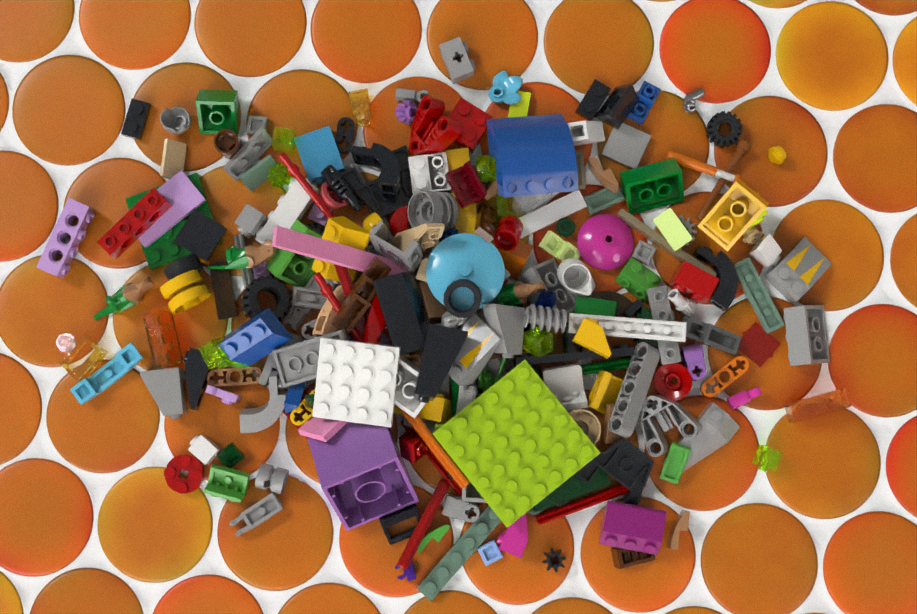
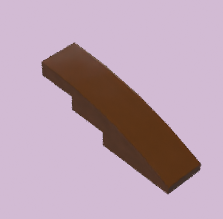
[331,256,391,335]

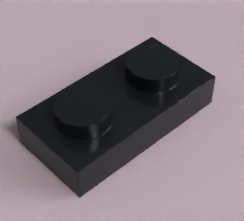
[575,79,611,121]
[121,98,151,140]

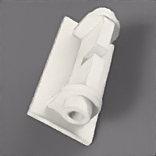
[456,385,478,414]

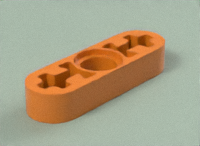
[700,356,749,397]

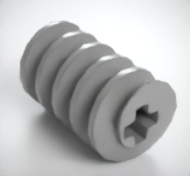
[523,304,567,333]

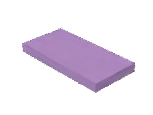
[121,170,206,248]

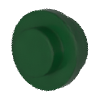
[556,218,575,237]

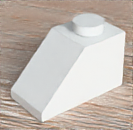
[748,233,782,268]

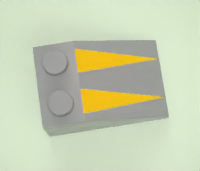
[764,237,832,303]
[448,313,503,386]

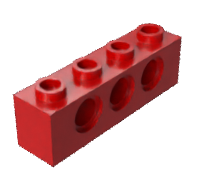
[97,187,173,259]

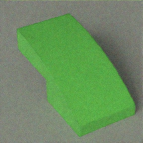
[417,523,451,553]

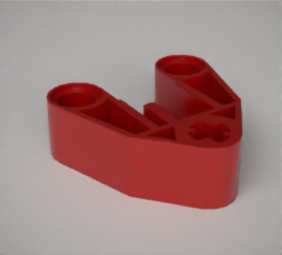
[409,95,463,156]

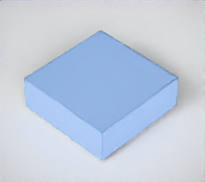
[477,539,503,566]

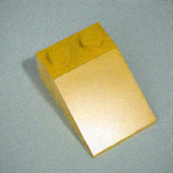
[697,179,769,252]

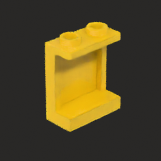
[587,370,623,414]

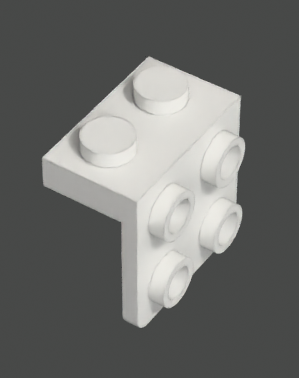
[543,363,588,411]

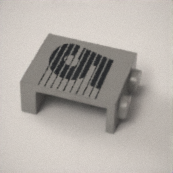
[369,220,424,272]

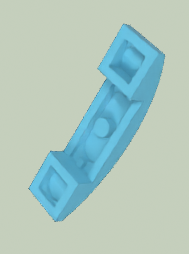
[70,342,143,405]

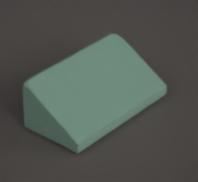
[240,155,280,191]

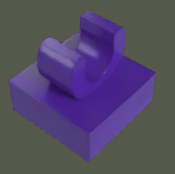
[395,560,417,581]

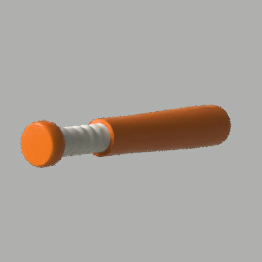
[666,150,741,184]

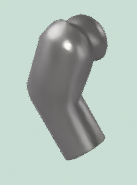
[683,88,705,113]

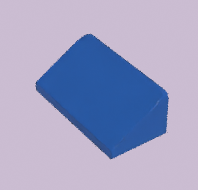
[284,382,306,413]

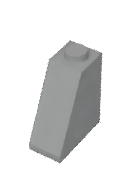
[483,304,525,358]
[140,367,187,419]

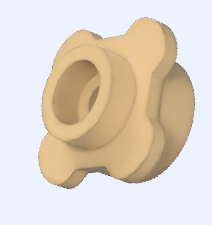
[743,227,764,245]

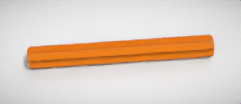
[402,411,470,489]

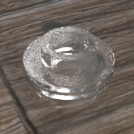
[56,333,76,353]

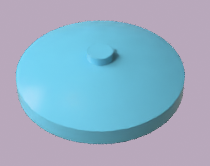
[426,233,505,310]

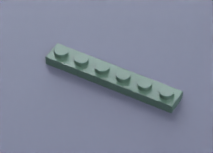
[417,505,501,601]

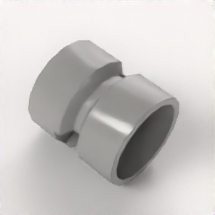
[255,463,289,494]

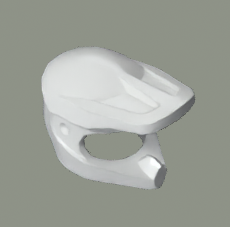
[557,258,595,297]

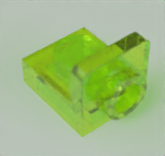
[496,194,517,219]

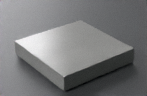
[601,123,651,169]

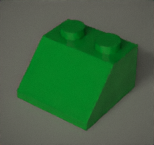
[196,89,239,135]

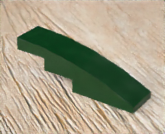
[533,468,611,512]

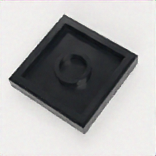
[174,209,228,262]

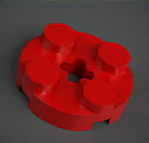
[164,455,205,494]

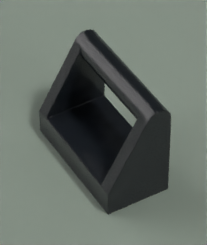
[379,503,421,545]

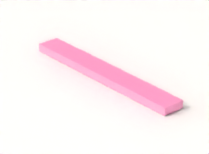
[272,226,410,277]

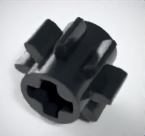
[542,547,566,572]

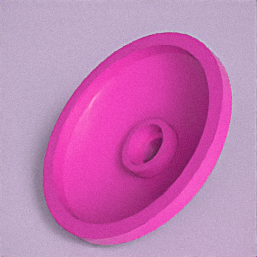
[577,214,634,271]

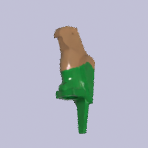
[208,239,276,269]
[93,277,154,320]
[496,281,545,306]

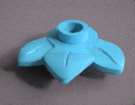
[488,70,523,105]

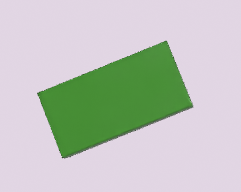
[659,441,691,485]

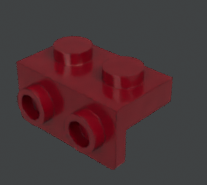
[445,161,487,209]

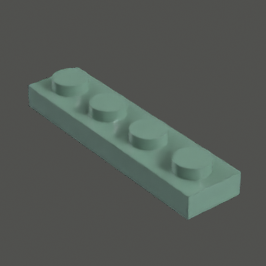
[734,257,785,334]

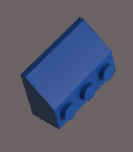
[218,308,293,366]

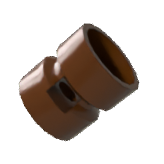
[214,129,243,159]

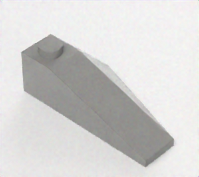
[662,402,740,472]

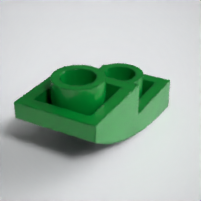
[574,295,618,317]

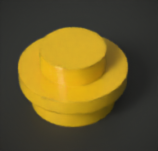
[768,146,786,165]

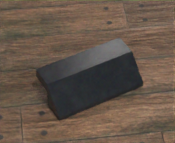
[373,272,430,356]

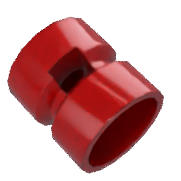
[493,215,523,251]

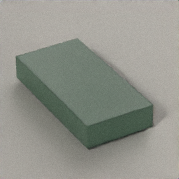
[583,186,625,216]

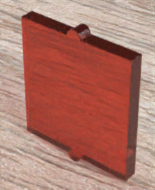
[738,322,781,367]

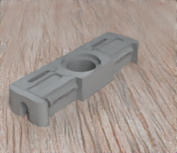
[283,273,329,331]

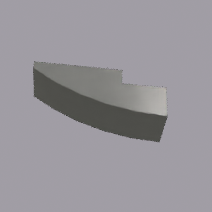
[681,316,742,355]

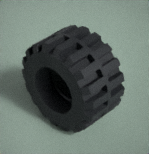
[241,275,293,321]

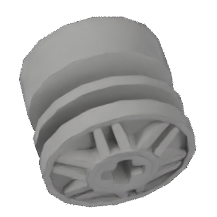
[407,190,458,232]

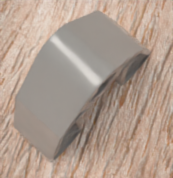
[641,395,702,457]

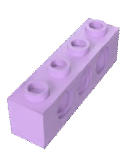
[36,198,95,279]

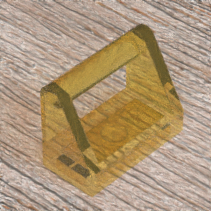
[59,333,108,382]

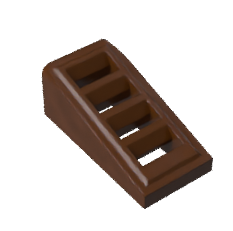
[611,547,655,569]

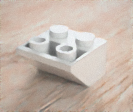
[408,152,451,194]

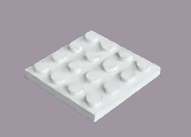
[312,337,401,427]

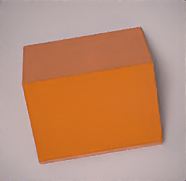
[492,240,534,281]

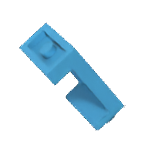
[294,126,346,185]

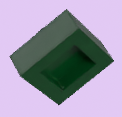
[217,442,245,468]

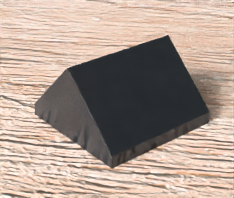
[594,84,639,130]

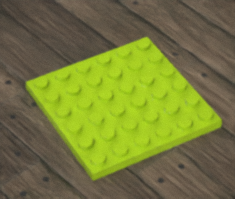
[433,360,600,528]

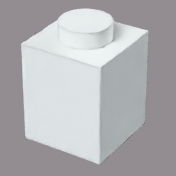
[188,434,222,465]

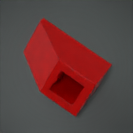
[399,432,430,463]

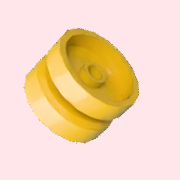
[160,270,211,314]

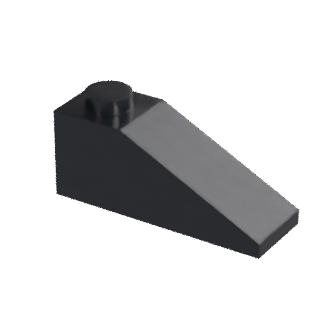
[184,347,216,410]

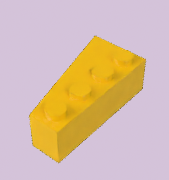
[394,393,452,423]

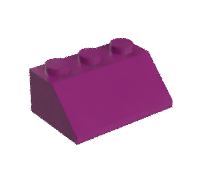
[599,500,666,555]

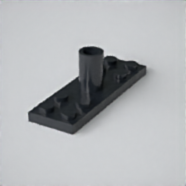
[514,322,634,366]

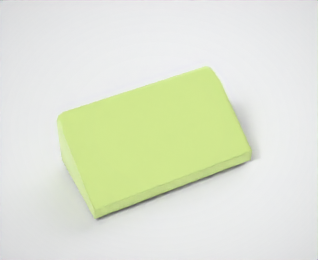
[652,208,693,251]

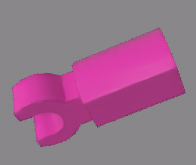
[726,387,762,410]

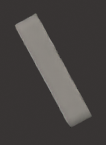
[608,342,660,438]

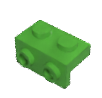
[615,257,662,302]
[204,464,250,502]

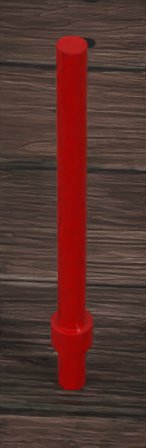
[279,152,335,219]
[313,272,364,342]

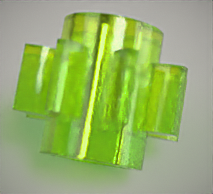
[267,163,291,188]

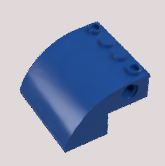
[487,114,578,198]

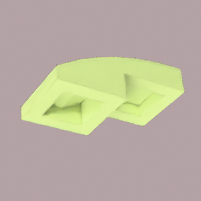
[538,230,581,262]

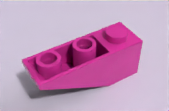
[497,513,528,558]

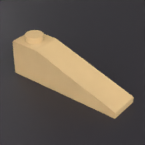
[389,223,445,263]

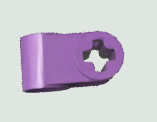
[680,343,706,381]

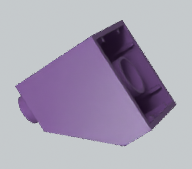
[307,422,419,531]

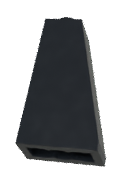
[413,323,468,403]

